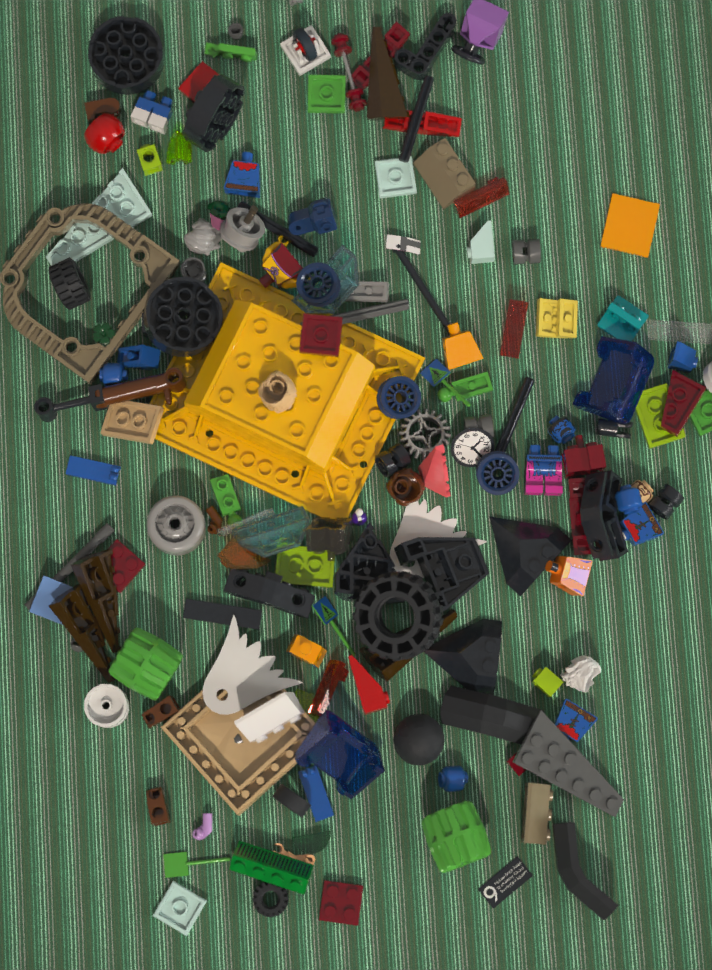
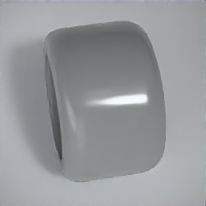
[146,495,206,556]

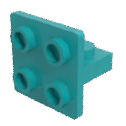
[597,295,649,346]

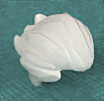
[560,655,601,693]

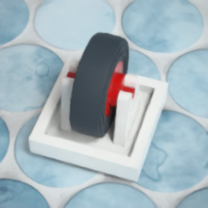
[280,25,331,76]

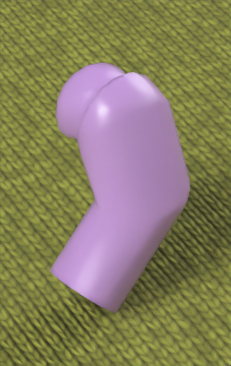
[192,813,212,840]

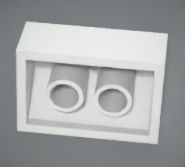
[234,692,305,743]

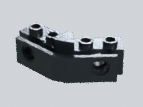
[580,470,628,561]
[223,568,315,618]

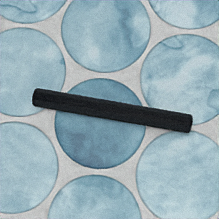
[398,75,434,163]
[238,201,319,257]
[491,377,534,464]

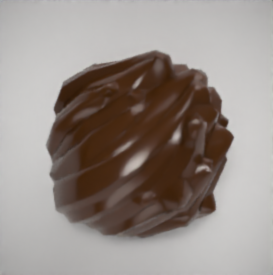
[385,468,425,506]

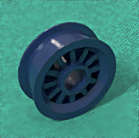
[296,262,341,307]
[376,376,421,419]
[476,451,519,495]

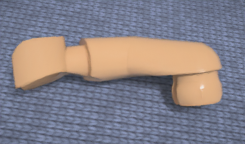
[273,843,315,865]

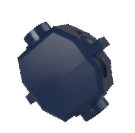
[287,197,338,235]

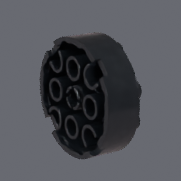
[88,16,165,95]
[182,74,245,152]
[143,277,223,357]

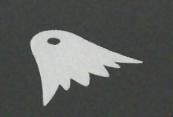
[390,499,487,578]
[203,615,303,715]

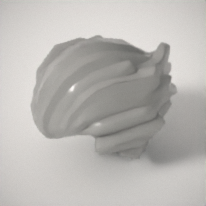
[184,218,221,256]

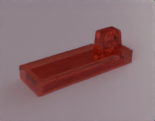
[453,176,510,218]
[500,299,529,359]
[308,660,349,718]

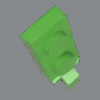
[205,43,257,62]

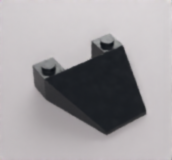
[394,537,489,611]

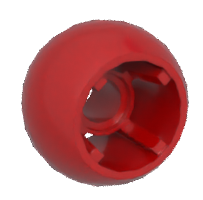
[84,113,125,154]

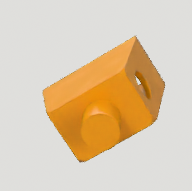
[442,322,483,370]
[286,634,327,668]

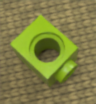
[137,144,163,176]
[532,667,563,698]

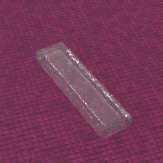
[647,320,712,344]

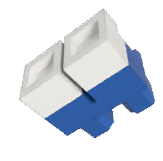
[130,90,173,134]

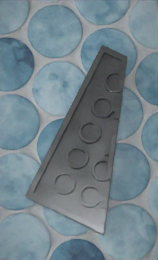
[513,710,624,817]

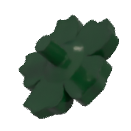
[207,200,230,219]
[93,322,116,345]

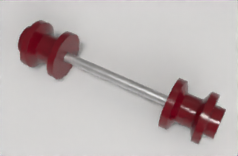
[331,33,367,112]

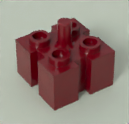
[562,435,606,479]

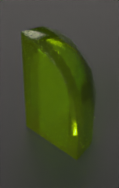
[166,130,192,165]

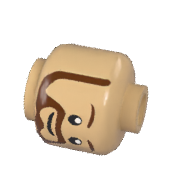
[631,480,654,503]

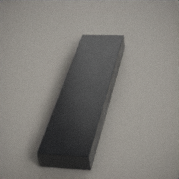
[183,599,263,630]

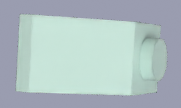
[467,221,495,264]

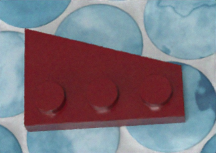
[661,370,706,437]

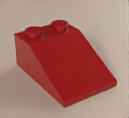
[348,655,390,715]

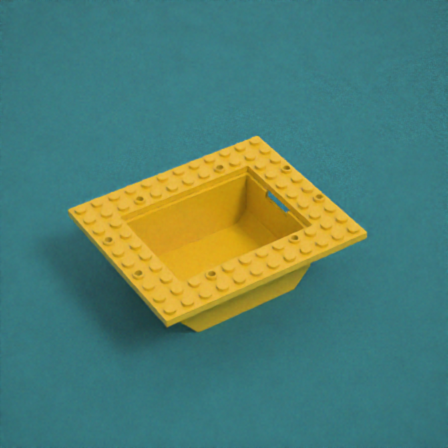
[149,262,425,528]

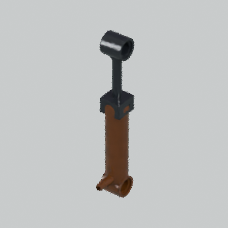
[34,368,187,422]

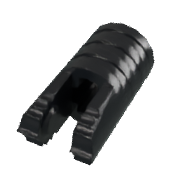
[596,418,633,439]

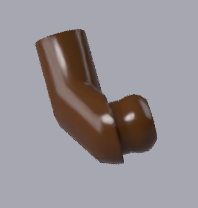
[206,506,223,534]

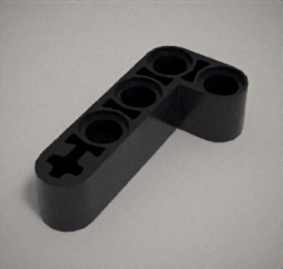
[394,13,456,80]

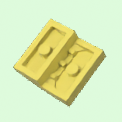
[536,298,578,338]

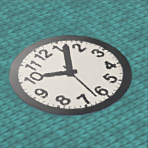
[451,428,495,467]

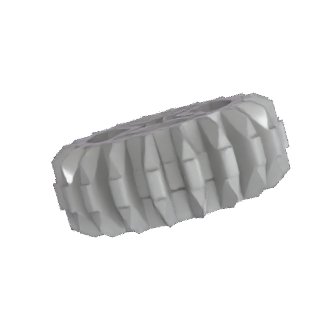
[399,409,451,460]

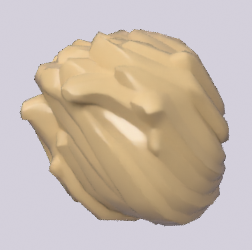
[258,370,297,413]

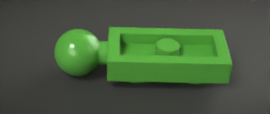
[437,371,493,402]
[210,474,243,529]

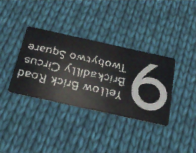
[478,857,533,908]

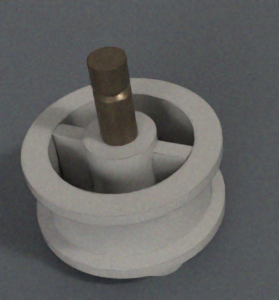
[220,205,265,252]

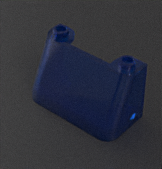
[572,336,654,424]
[295,710,385,799]

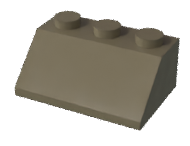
[413,138,476,209]
[521,783,553,845]

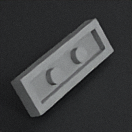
[334,281,389,302]

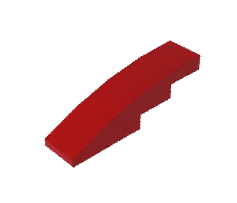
[383,110,462,137]

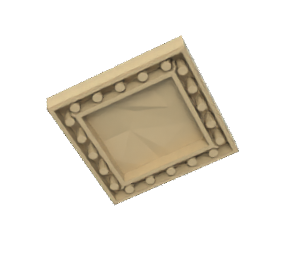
[161,689,327,816]

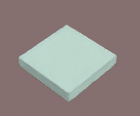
[375,156,417,198]
[153,881,207,936]

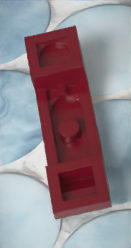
[348,21,410,90]
[568,478,591,555]

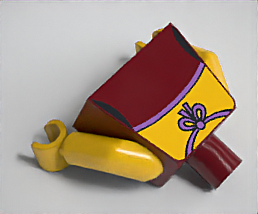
[259,236,311,289]

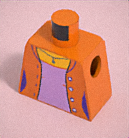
[545,556,593,596]

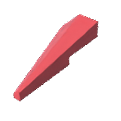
[418,444,451,497]

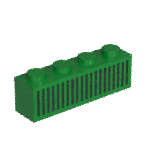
[229,840,314,894]

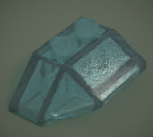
[292,244,359,314]
[231,506,310,558]

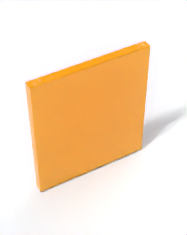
[600,193,660,258]

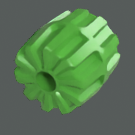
[109,627,183,700]
[422,801,491,873]

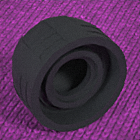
[393,714,445,765]

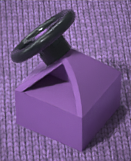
[451,0,509,65]

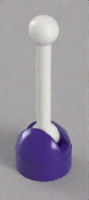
[352,508,367,526]

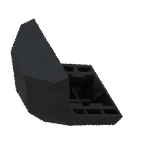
[440,686,544,745]
[553,822,619,920]

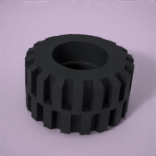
[49,257,91,310]

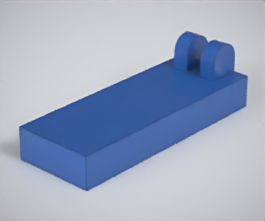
[66,455,121,486]
[298,765,334,822]

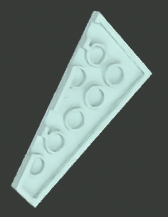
[46,168,153,266]

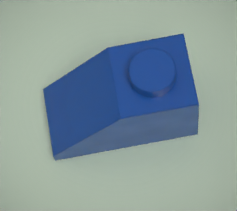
[667,341,698,373]
[117,345,160,370]

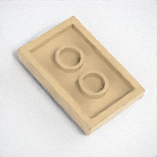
[100,401,164,444]

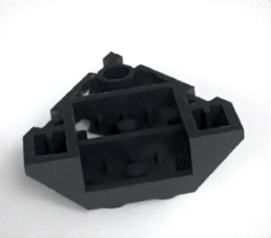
[489,516,572,597]
[334,523,405,604]
[424,619,502,696]

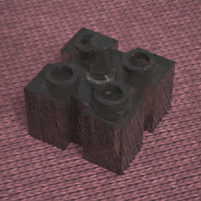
[306,517,354,561]

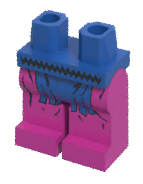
[524,445,563,496]

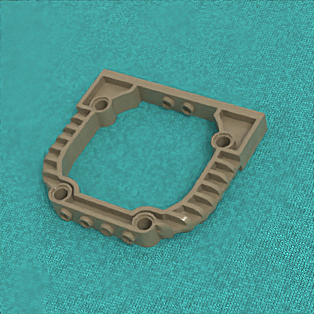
[0,203,181,385]

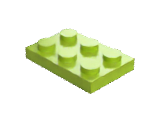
[630,383,686,449]
[276,544,336,588]

